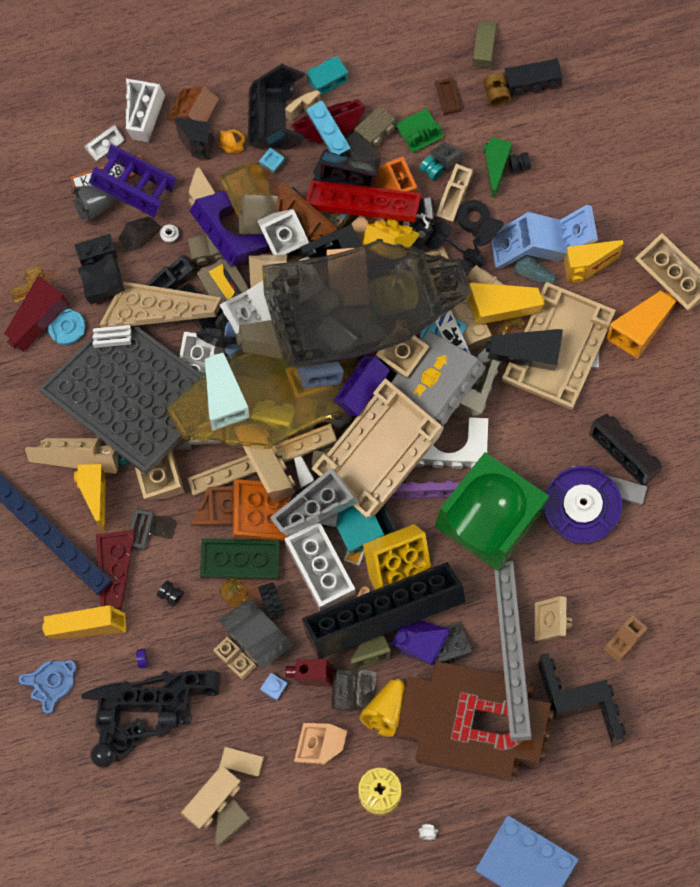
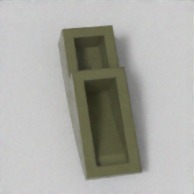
[473,21,496,68]

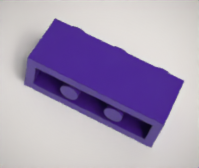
[333,355,390,416]

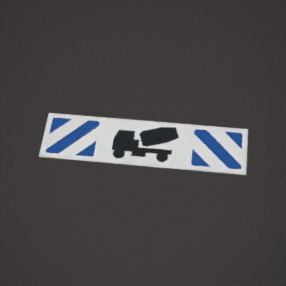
[431,304,470,354]

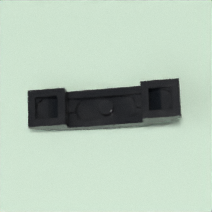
[196,328,241,349]

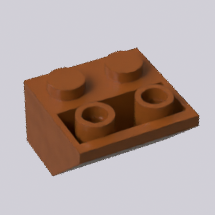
[167,86,219,122]

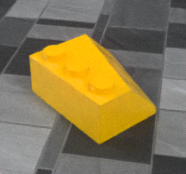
[363,524,431,590]

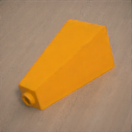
[606,291,677,359]

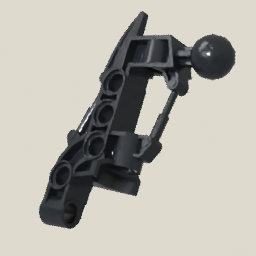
[81,670,221,768]

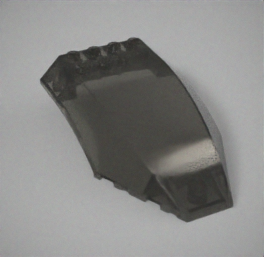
[262,238,472,368]

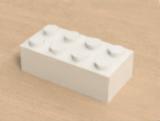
[285,523,355,611]

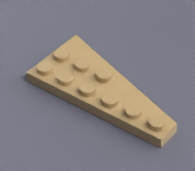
[99,282,223,328]

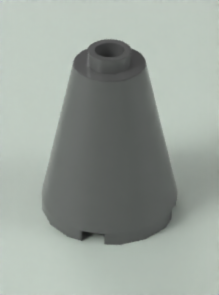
[71,185,121,223]

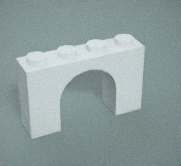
[415,418,488,469]

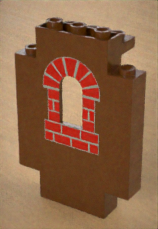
[396,662,555,782]

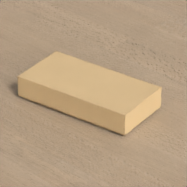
[220,747,264,777]

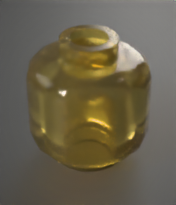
[219,578,248,607]

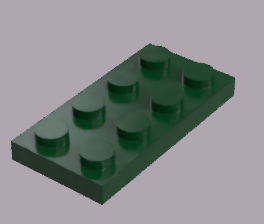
[200,539,280,580]

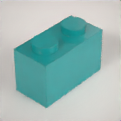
[306,56,349,96]

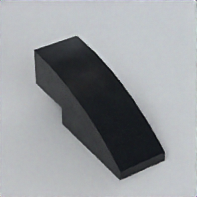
[145,255,199,290]

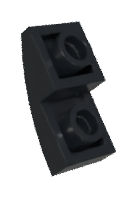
[111,718,150,762]

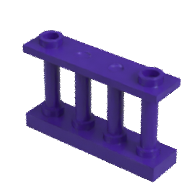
[89,144,177,218]

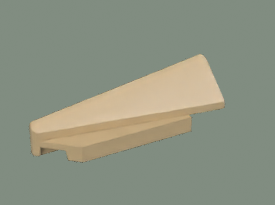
[25,438,119,474]

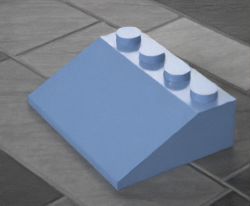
[475,815,579,887]

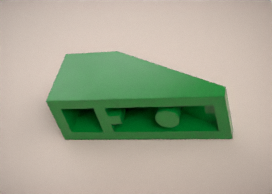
[483,137,512,198]

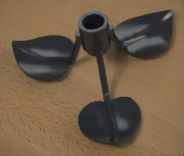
[426,218,504,292]

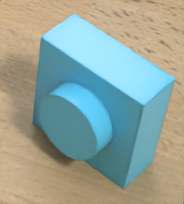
[259,148,285,174]

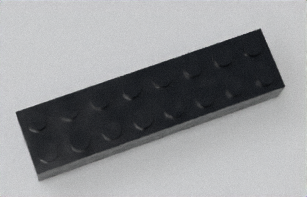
[302,562,466,659]

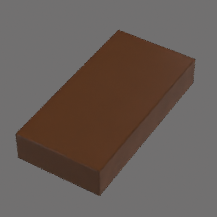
[435,77,462,115]

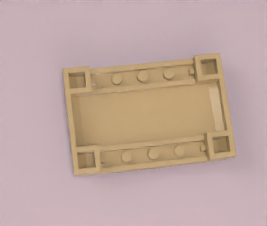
[502,282,616,410]
[312,378,444,518]

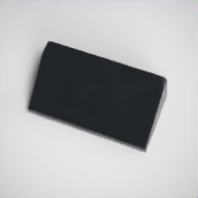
[375,504,397,535]

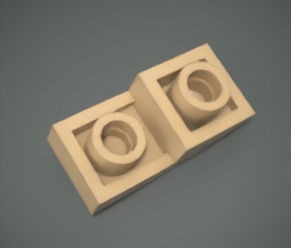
[213,637,257,681]

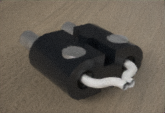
[400,213,433,256]

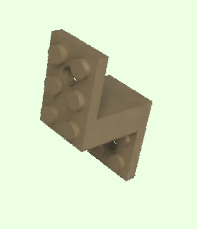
[452,359,499,420]

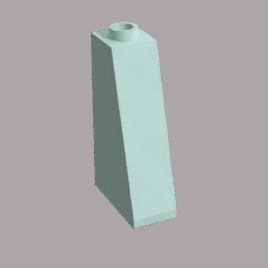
[205,353,250,431]

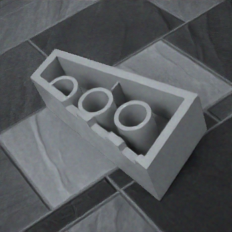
[270,468,360,536]

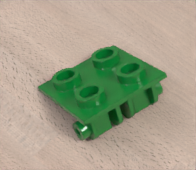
[395,108,444,153]

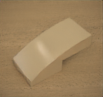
[285,90,320,121]

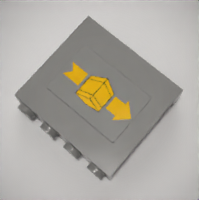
[391,331,486,426]

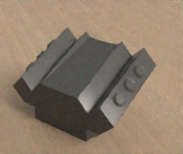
[218,598,293,669]

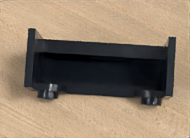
[248,64,305,149]

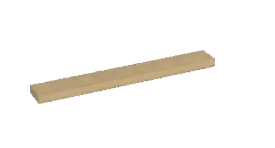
[187,423,337,497]

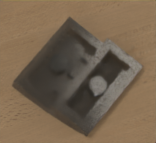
[331,668,376,711]

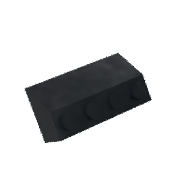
[589,414,662,486]

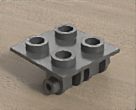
[433,622,472,666]

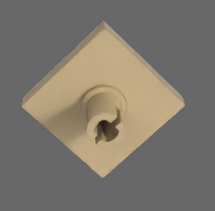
[534,596,572,643]

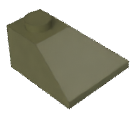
[351,635,390,672]

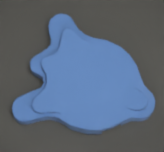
[19,660,77,715]

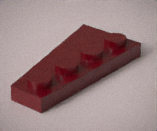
[96,530,135,610]

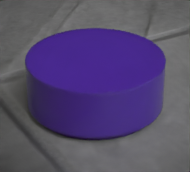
[136,648,148,669]

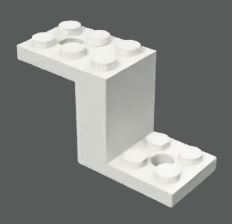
[220,256,327,334]

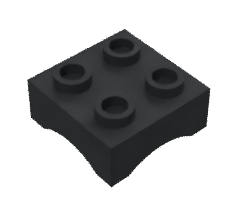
[78,254,125,305]

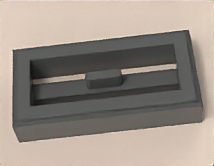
[129,509,155,551]

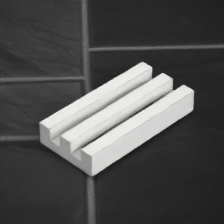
[93,325,132,348]

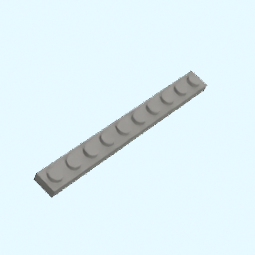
[494,561,532,742]

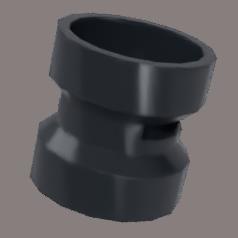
[509,152,531,173]
[157,580,184,607]

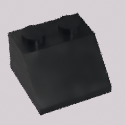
[175,117,214,159]

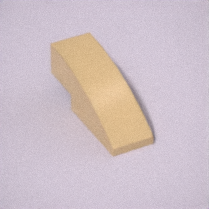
[436,164,474,222]

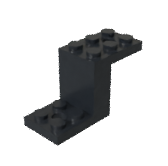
[296,224,407,279]
[538,653,626,747]

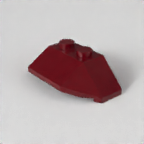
[291,99,365,144]

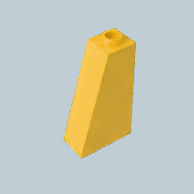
[465,283,544,325]
[42,605,126,640]

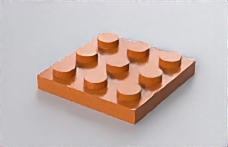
[233,479,292,541]

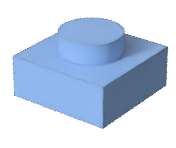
[260,673,288,701]

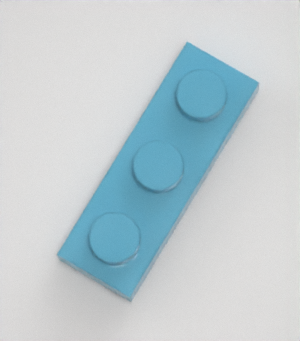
[306,101,350,155]

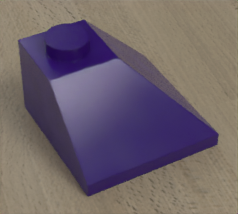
[391,620,450,666]

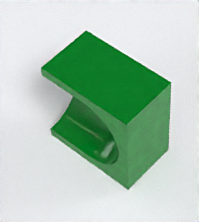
[435,452,549,572]

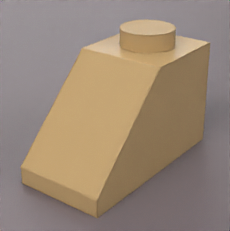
[188,167,215,207]

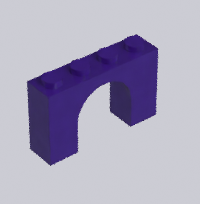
[190,189,269,267]

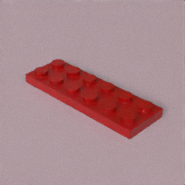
[306,180,421,222]

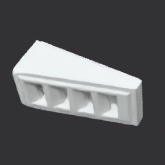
[294,456,314,491]

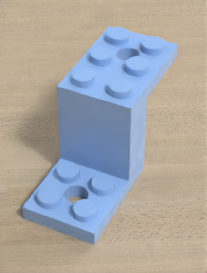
[491,205,598,269]

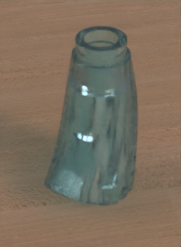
[513,255,556,285]

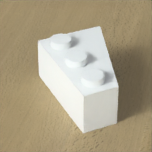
[126,79,165,142]

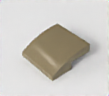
[239,195,278,235]

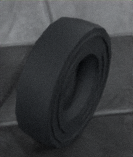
[457,200,490,233]

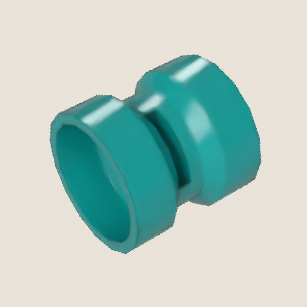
[419,155,445,181]

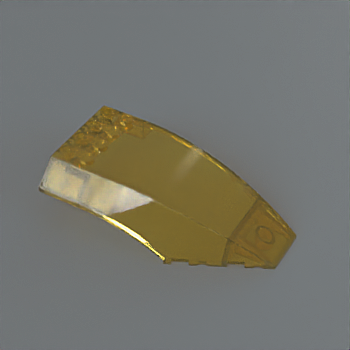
[166,323,371,449]

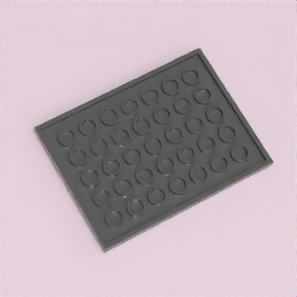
[39,326,209,475]

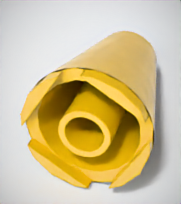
[359,679,406,737]

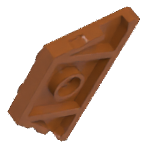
[276,181,338,243]
[191,486,234,526]

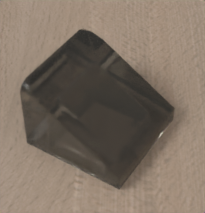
[149,516,177,539]

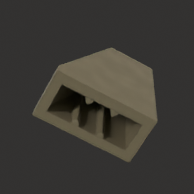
[236,318,295,360]

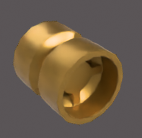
[483,73,511,107]

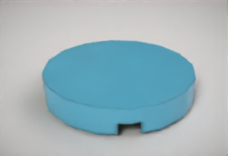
[48,309,86,346]

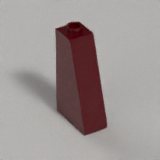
[4,276,70,352]

